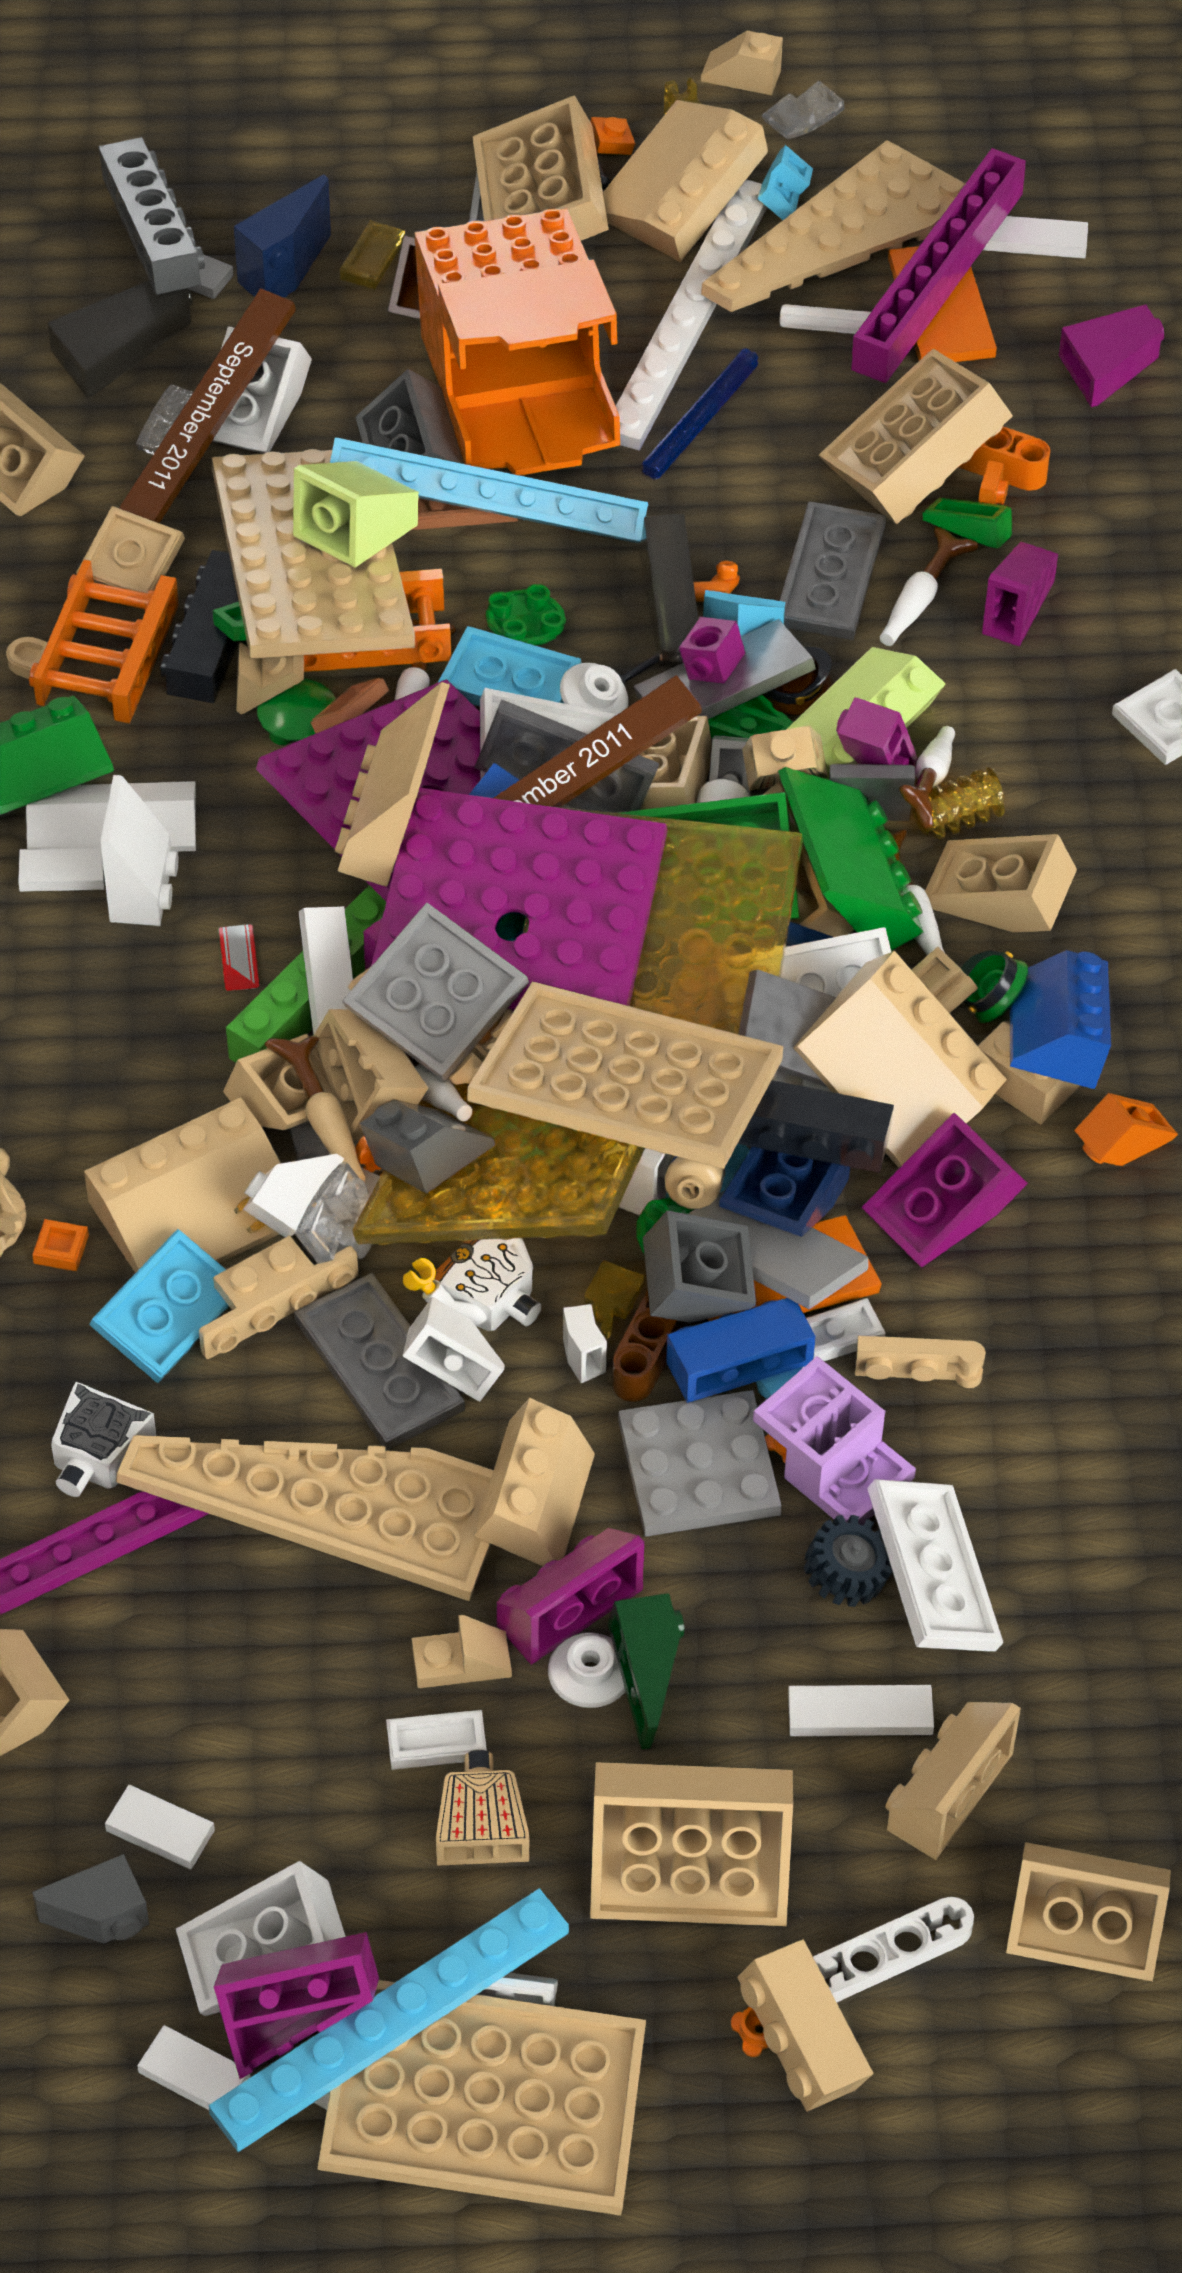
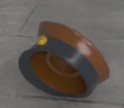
[762,647,833,715]

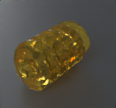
[911,767,1005,840]

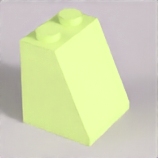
[293,461,419,567]

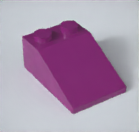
[861,1112,1028,1267]

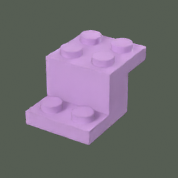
[753,1356,916,1525]

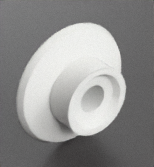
[560,663,628,714]
[548,1633,626,1708]

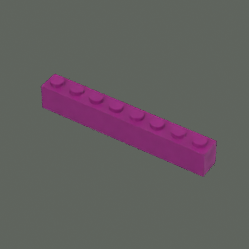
[851,148,1026,383]

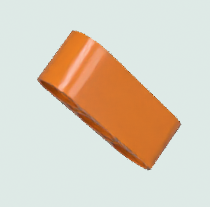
[958,426,1050,491]

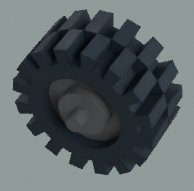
[804,1515,893,1607]

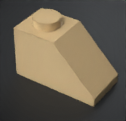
[701,31,783,95]

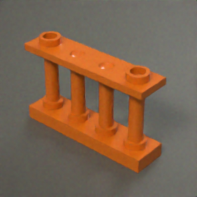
[29,560,179,724]
[304,569,451,672]

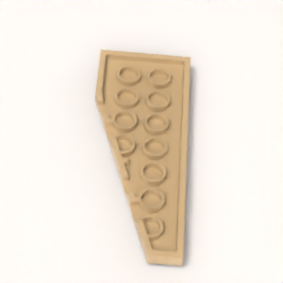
[701,140,965,312]
[116,1435,494,1601]

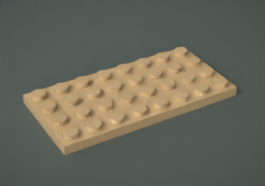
[212,449,415,659]

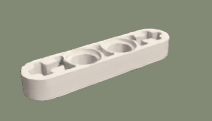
[813,1897,974,2002]

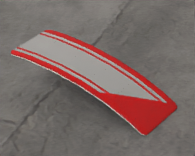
[219,924,259,991]

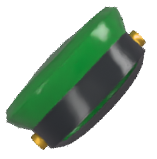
[961,950,1028,1023]

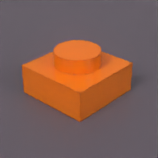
[590,117,635,155]
[978,460,1009,505]

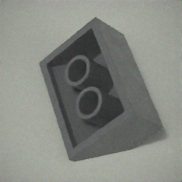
[355,369,464,464]

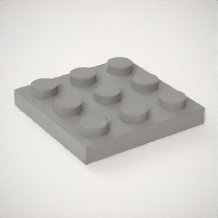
[342,903,529,1082]
[618,1390,782,1537]

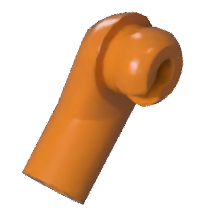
[687,561,740,602]

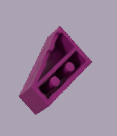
[213,1932,379,2079]

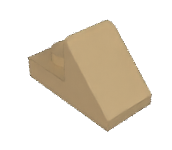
[236,643,304,715]
[412,1615,512,1688]

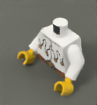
[403,1189,541,1331]

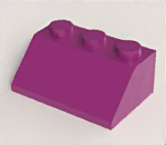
[497,1528,645,1665]

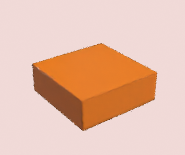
[33,1219,89,1271]

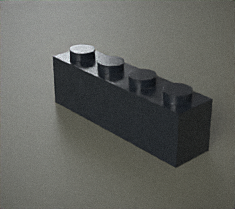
[160,550,239,704]
[738,1080,894,1173]

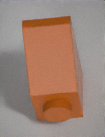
[1074,1093,1178,1166]

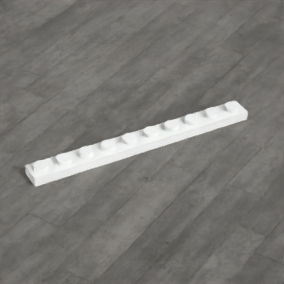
[616,180,768,451]

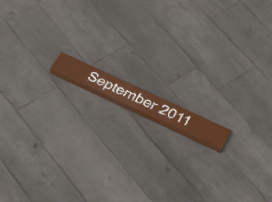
[119,288,296,523]
[494,675,702,808]

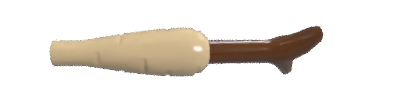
[265,1036,365,1186]

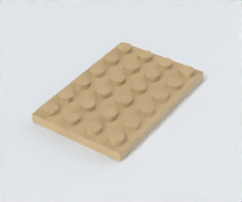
[467,982,783,1169]
[318,1980,646,2216]

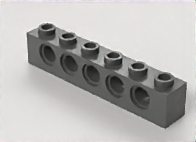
[98,137,205,295]

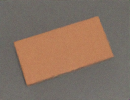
[310,677,389,733]

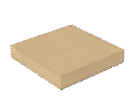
[76,506,185,593]

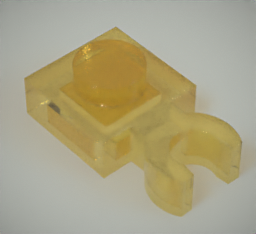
[585,1260,644,1340]

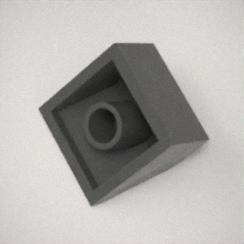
[360,1099,495,1194]
[643,1210,756,1323]

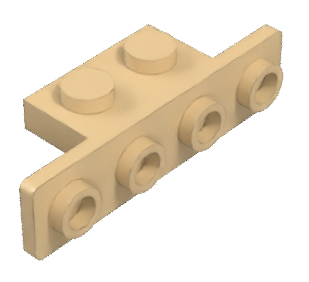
[199,1235,358,1359]

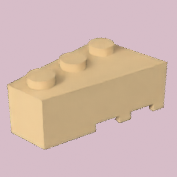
[313,1009,428,1141]

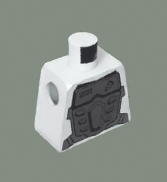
[51,1382,156,1497]

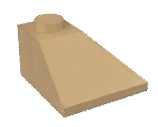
[223,1034,332,1130]

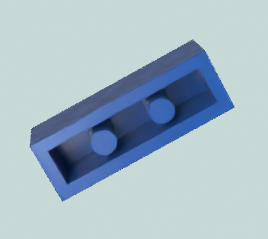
[666,1298,816,1403]

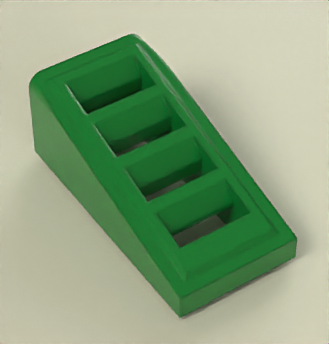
[922,497,1012,549]

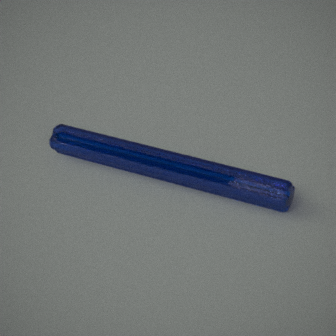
[642,348,758,480]

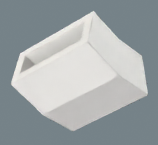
[563,1304,607,1383]

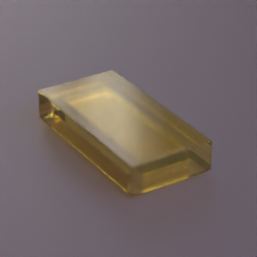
[340,220,405,289]

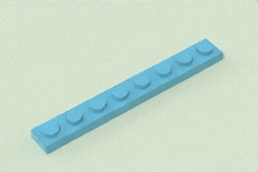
[330,437,648,544]
[208,1888,569,2152]

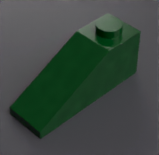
[608,1593,684,1750]

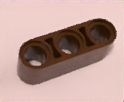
[612,1290,687,1402]

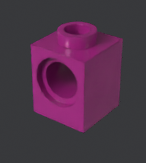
[679,617,745,684]

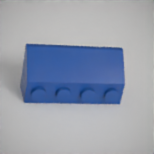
[1010,950,1111,1089]

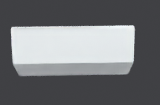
[26,781,196,852]

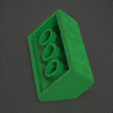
[0,695,114,815]

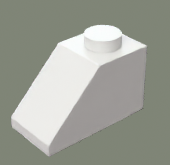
[243,1154,344,1237]
[403,1297,505,1402]

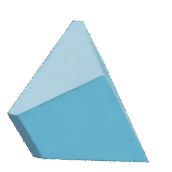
[703,590,785,636]

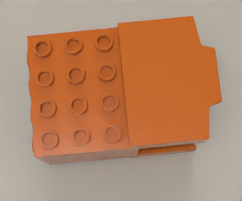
[414,208,620,476]

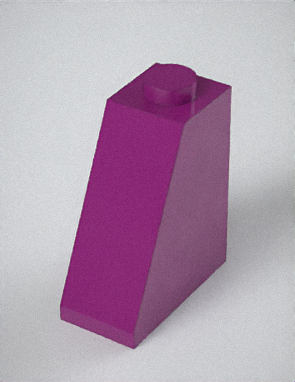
[1058,304,1164,407]
[982,542,1058,647]

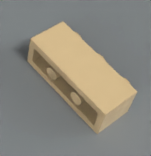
[737,1939,874,2112]

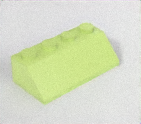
[787,647,946,780]

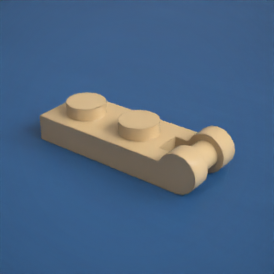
[855,1336,986,1388]

